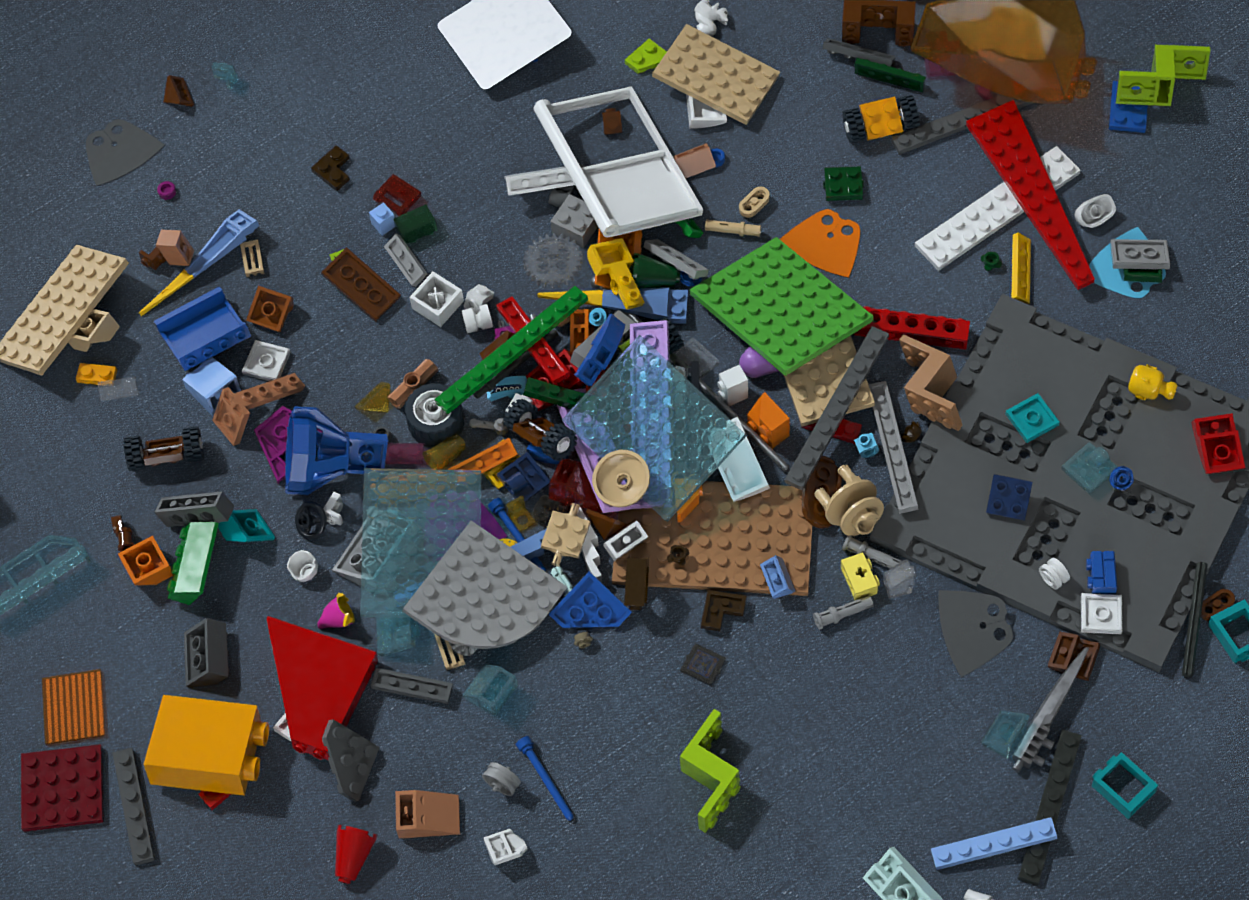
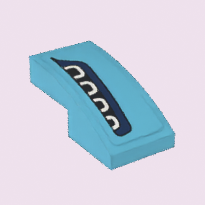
[487,376,527,401]

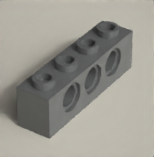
[154,492,234,527]

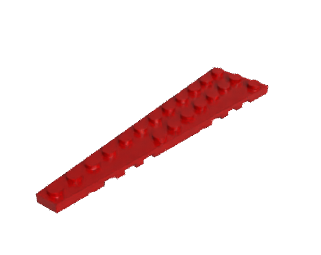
[966,100,1095,290]

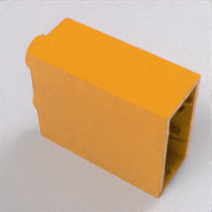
[144,695,269,796]

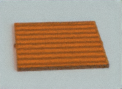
[42,669,105,745]

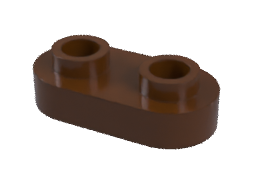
[1201,589,1235,621]

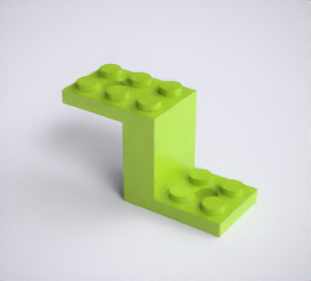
[1116,45,1210,106]
[680,709,741,833]

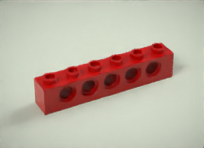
[854,306,970,350]

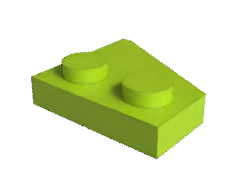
[625,38,667,74]

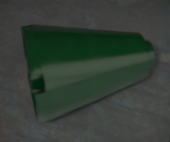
[630,253,680,289]

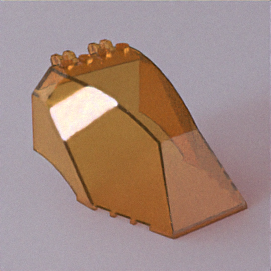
[911,0,1097,104]

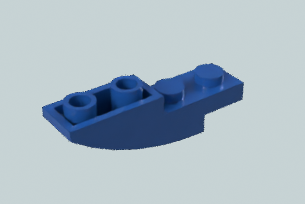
[575,314,625,386]

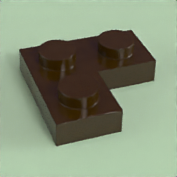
[311,145,350,191]
[701,590,747,632]

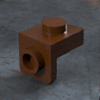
[602,108,622,135]
[139,246,166,270]

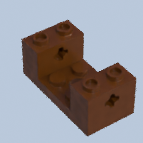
[842,0,916,47]

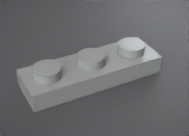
[384,234,428,287]

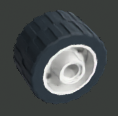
[404,383,465,447]

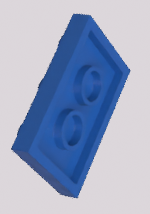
[1109,81,1148,133]

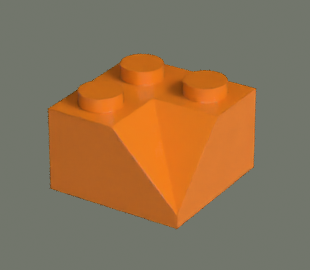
[747,392,790,449]
[118,536,173,586]

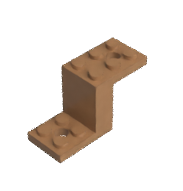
[899,334,963,431]

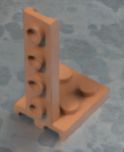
[212,373,305,446]

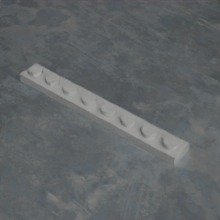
[869,381,918,514]

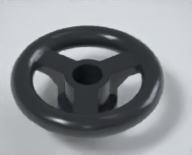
[295,501,327,540]

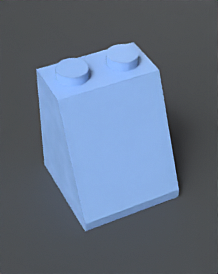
[182,357,241,417]

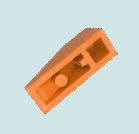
[570,309,594,354]

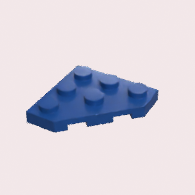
[548,571,632,628]

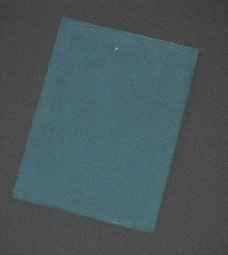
[562,335,747,522]
[360,468,481,618]

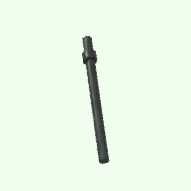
[473,330,559,399]

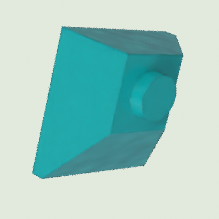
[218,509,276,542]

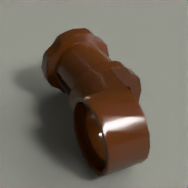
[111,515,135,552]

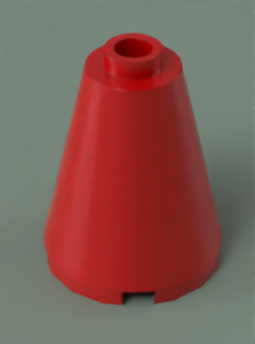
[335,825,378,884]

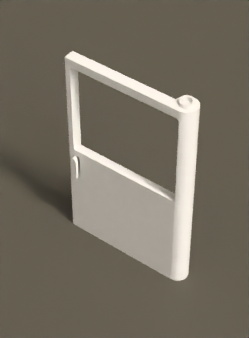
[534,86,703,238]

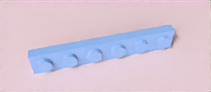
[931,817,1057,870]

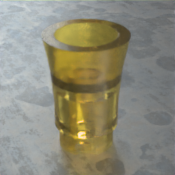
[423,434,466,473]

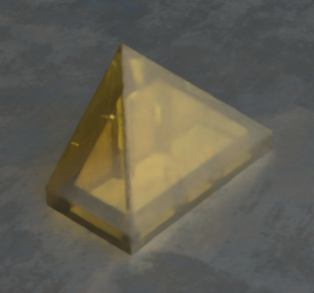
[354,382,390,412]

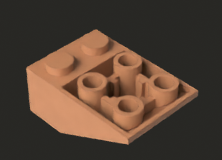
[395,790,460,838]

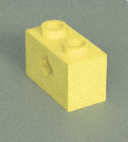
[841,552,880,600]

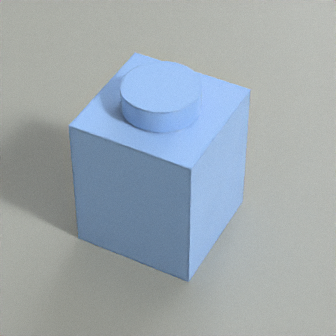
[369,202,397,236]

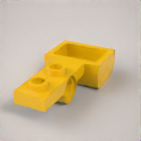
[587,238,645,310]

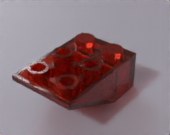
[549,459,603,513]

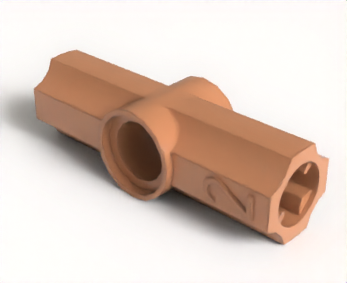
[388,359,438,409]

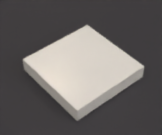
[242,340,291,381]
[1081,593,1122,634]

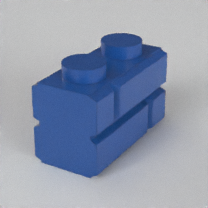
[1086,551,1117,595]

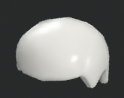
[287,550,318,582]

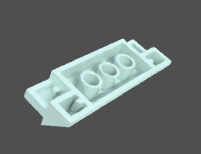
[863,847,943,900]

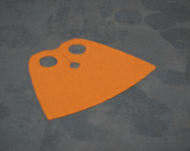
[780,209,860,278]

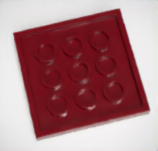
[21,744,104,832]

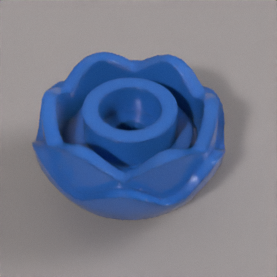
[680,271,702,287]
[1110,466,1134,491]

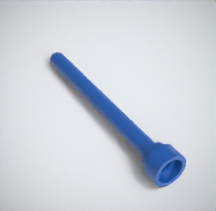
[488,498,546,572]
[515,736,574,821]

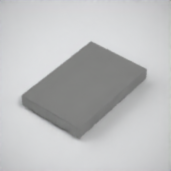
[1110,239,1170,269]

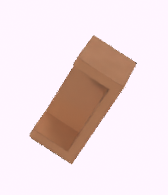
[156,230,194,266]

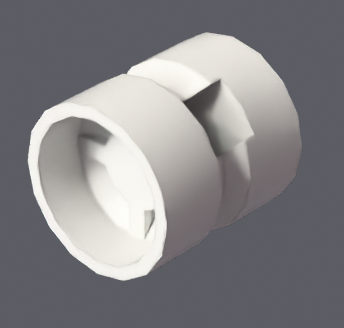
[462,304,493,334]

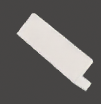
[504,166,575,196]

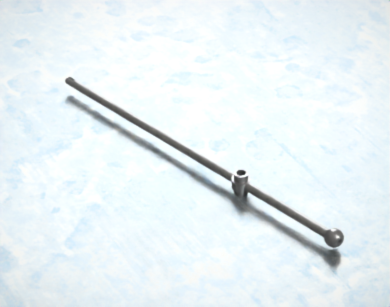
[590,276,790,472]

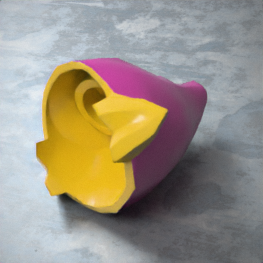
[317,593,355,629]

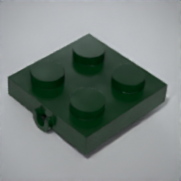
[823,166,864,201]

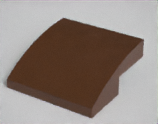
[1048,631,1100,681]

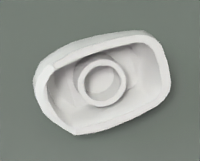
[1074,194,1116,228]

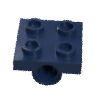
[496,452,551,505]
[986,474,1033,520]

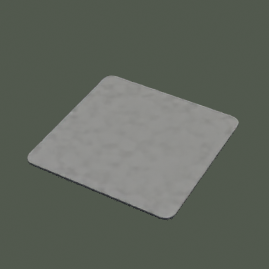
[438,0,572,90]

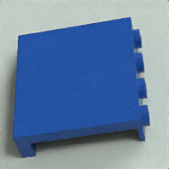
[154,286,251,371]

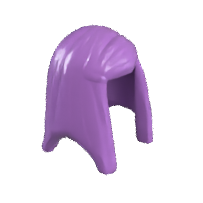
[739,346,779,378]

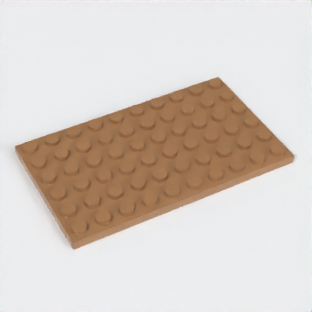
[612,479,812,596]

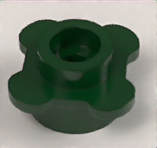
[980,252,1002,271]

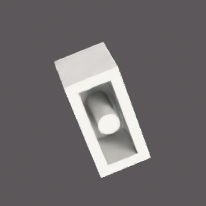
[717,365,748,406]
[603,521,648,561]

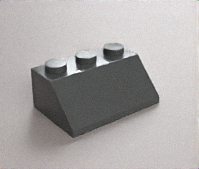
[184,618,229,687]

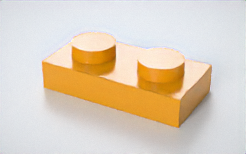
[76,363,117,386]

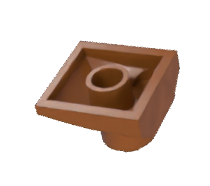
[246,286,294,332]

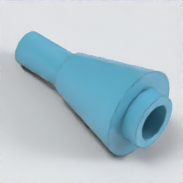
[589,308,607,326]

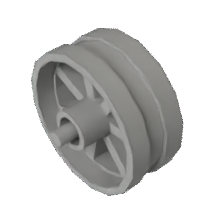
[482,762,521,796]

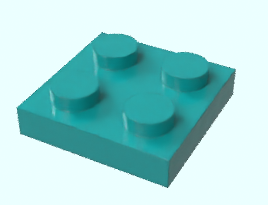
[1005,393,1060,443]

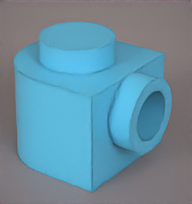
[854,432,879,458]

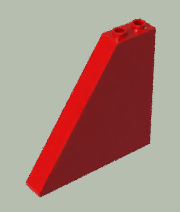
[266,616,378,761]

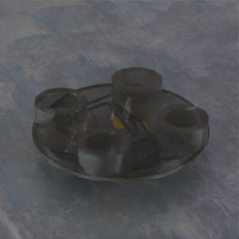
[533,495,571,528]

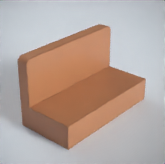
[673,143,716,179]

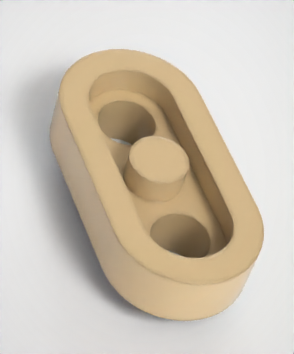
[739,187,770,218]

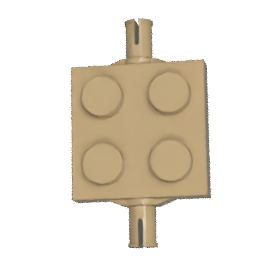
[541,503,590,567]

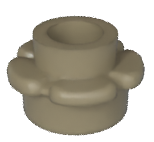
[574,632,593,648]

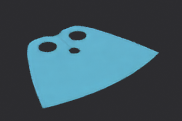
[1089,227,1166,298]

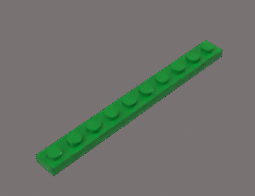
[434,286,588,414]

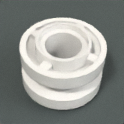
[1039,558,1070,590]

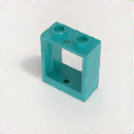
[1208,599,1249,664]
[1092,752,1158,819]

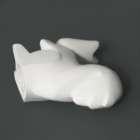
[694,0,728,37]

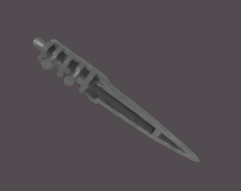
[1012,647,1089,773]

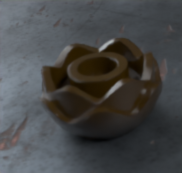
[901,421,922,443]

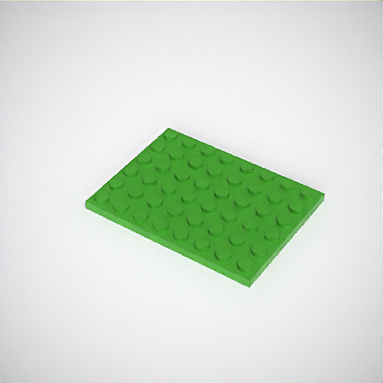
[690,237,873,376]

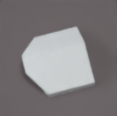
[484,829,528,865]

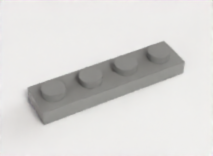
[643,239,709,279]

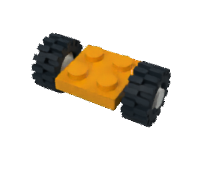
[842,95,920,143]

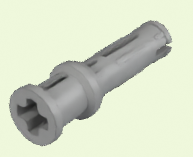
[842,535,902,572]
[813,595,874,630]

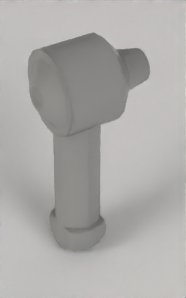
[469,418,508,435]

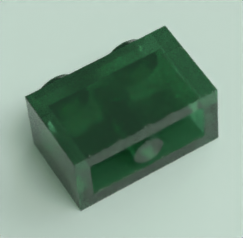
[393,204,437,244]

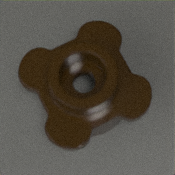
[667,545,689,566]

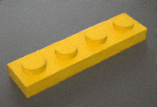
[1011,232,1031,304]

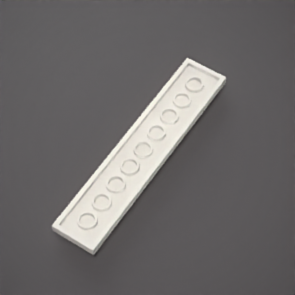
[915,146,1081,271]

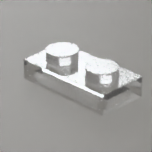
[98,376,139,401]

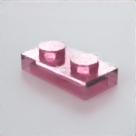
[385,443,424,464]

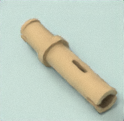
[705,219,761,237]

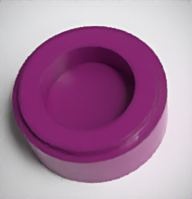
[157,181,176,200]

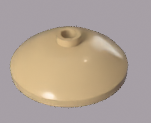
[592,450,650,507]

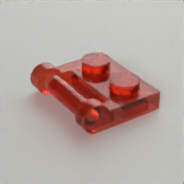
[373,174,422,218]

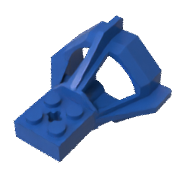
[285,406,388,495]

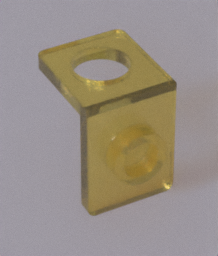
[506,496,535,532]

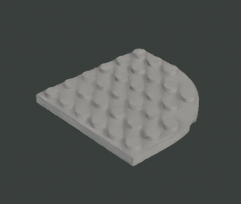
[402,521,567,649]

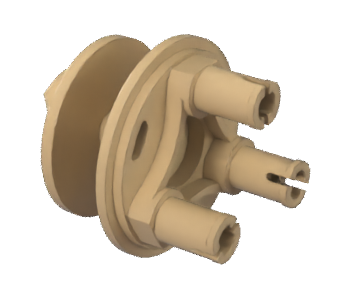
[814,465,884,536]

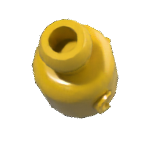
[1128,364,1178,401]

